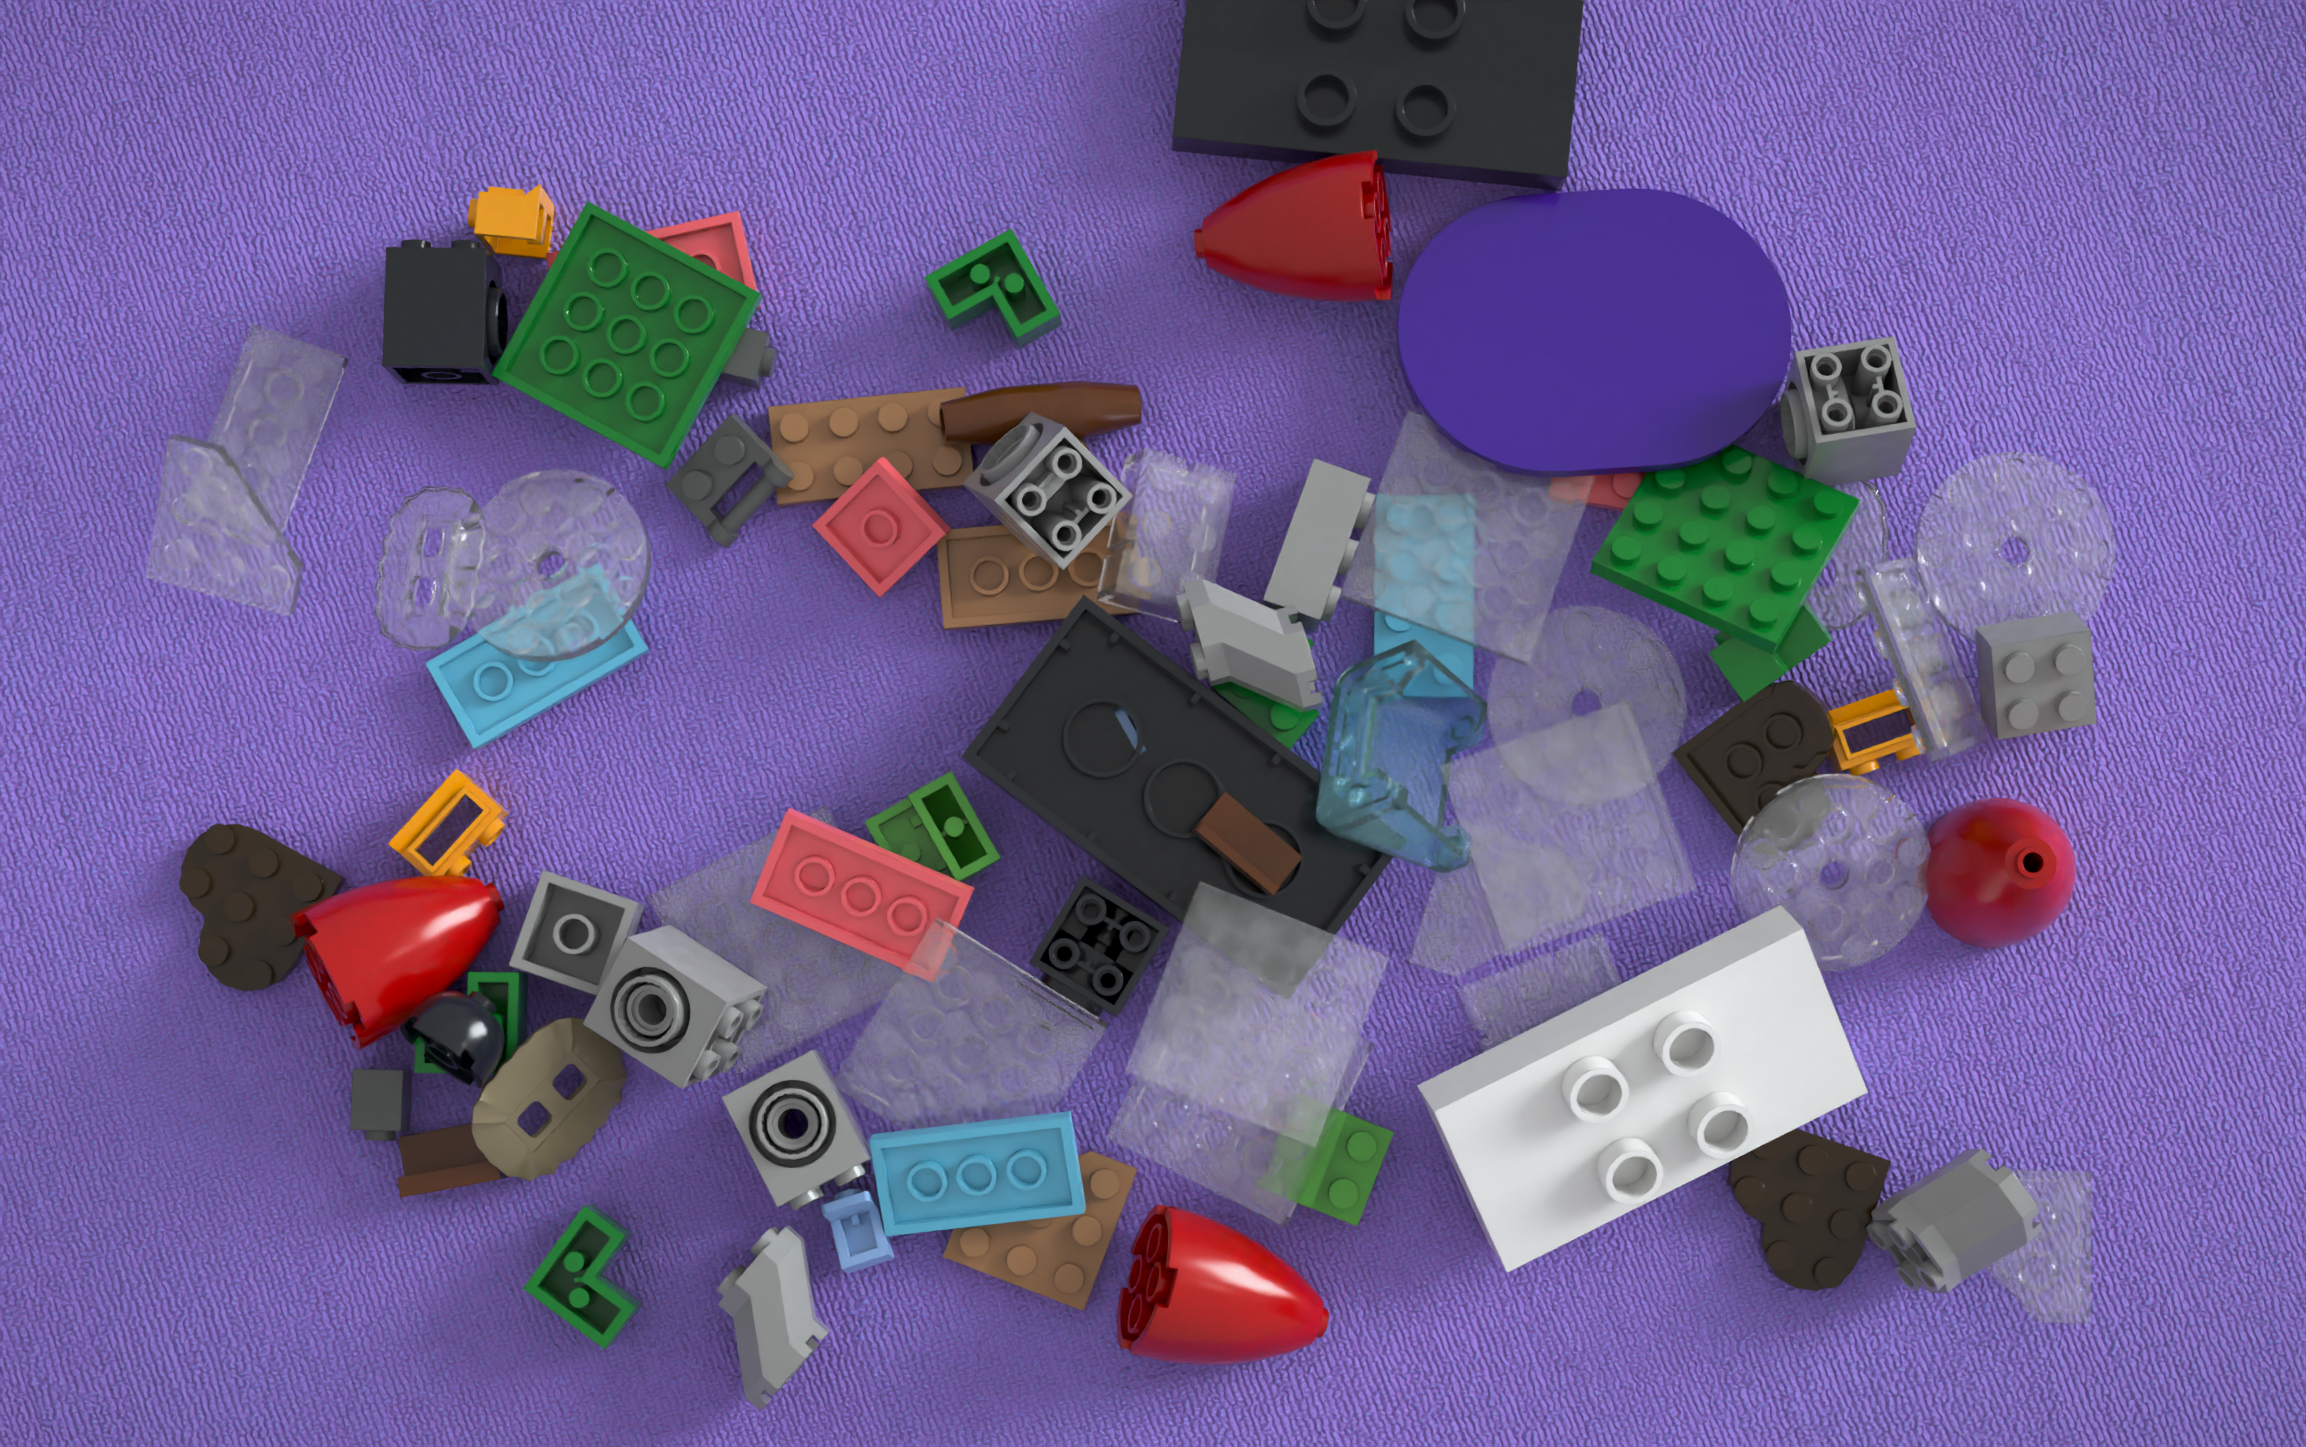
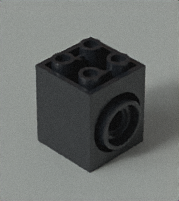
[382,239,508,385]
[1029,875,1170,1018]

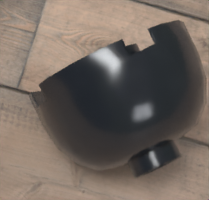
[400,991,505,1088]

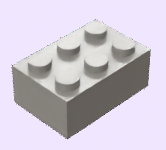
[1262,458,1376,632]

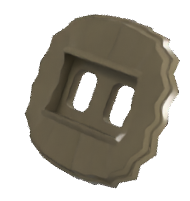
[471,1017,628,1181]

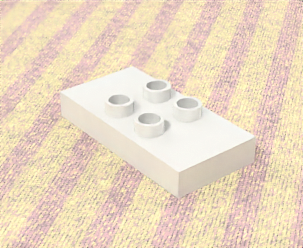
[1417,905,1868,1273]

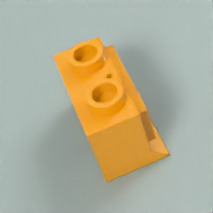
[468,184,555,260]
[1828,680,1936,778]
[388,769,509,876]

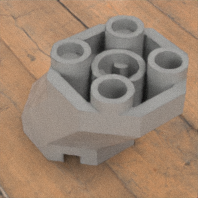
[1175,578,1323,713]
[1866,1149,2042,1293]
[716,1225,831,1411]

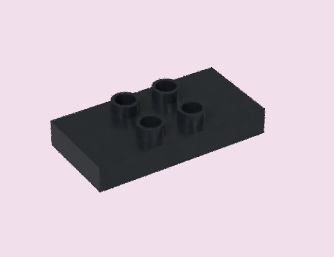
[1172,0,1584,191]
[961,595,1407,1000]

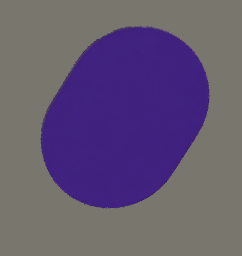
[1396,189,1792,477]

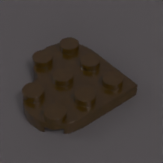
[1672,680,1836,851]
[179,824,347,992]
[1727,1128,1891,1291]

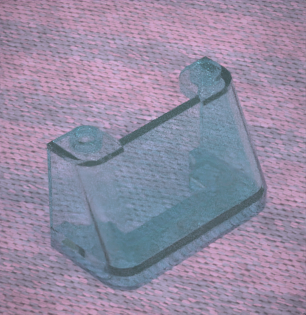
[1316,639,1488,873]

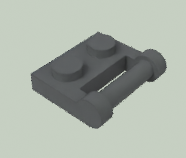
[666,414,794,548]

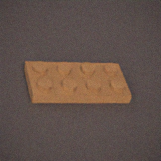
[768,387,974,507]
[937,514,1142,631]

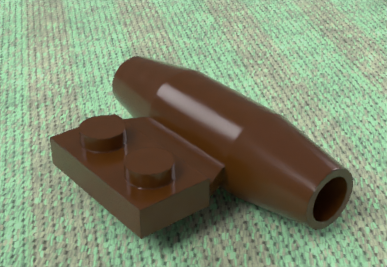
[939,381,1142,451]

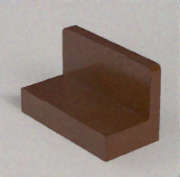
[1192,792,1303,896]
[397,1123,508,1198]

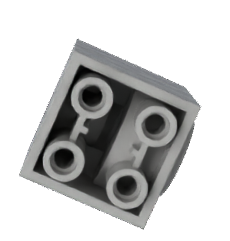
[1780,336,1916,486]
[962,411,1133,570]
[583,925,768,1089]
[721,1050,872,1211]

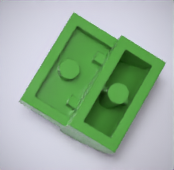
[864,771,1001,883]
[1261,1094,1394,1226]

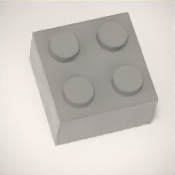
[1975,611,2097,740]
[509,870,646,996]

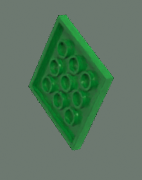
[491,201,763,470]
[1590,444,1860,655]

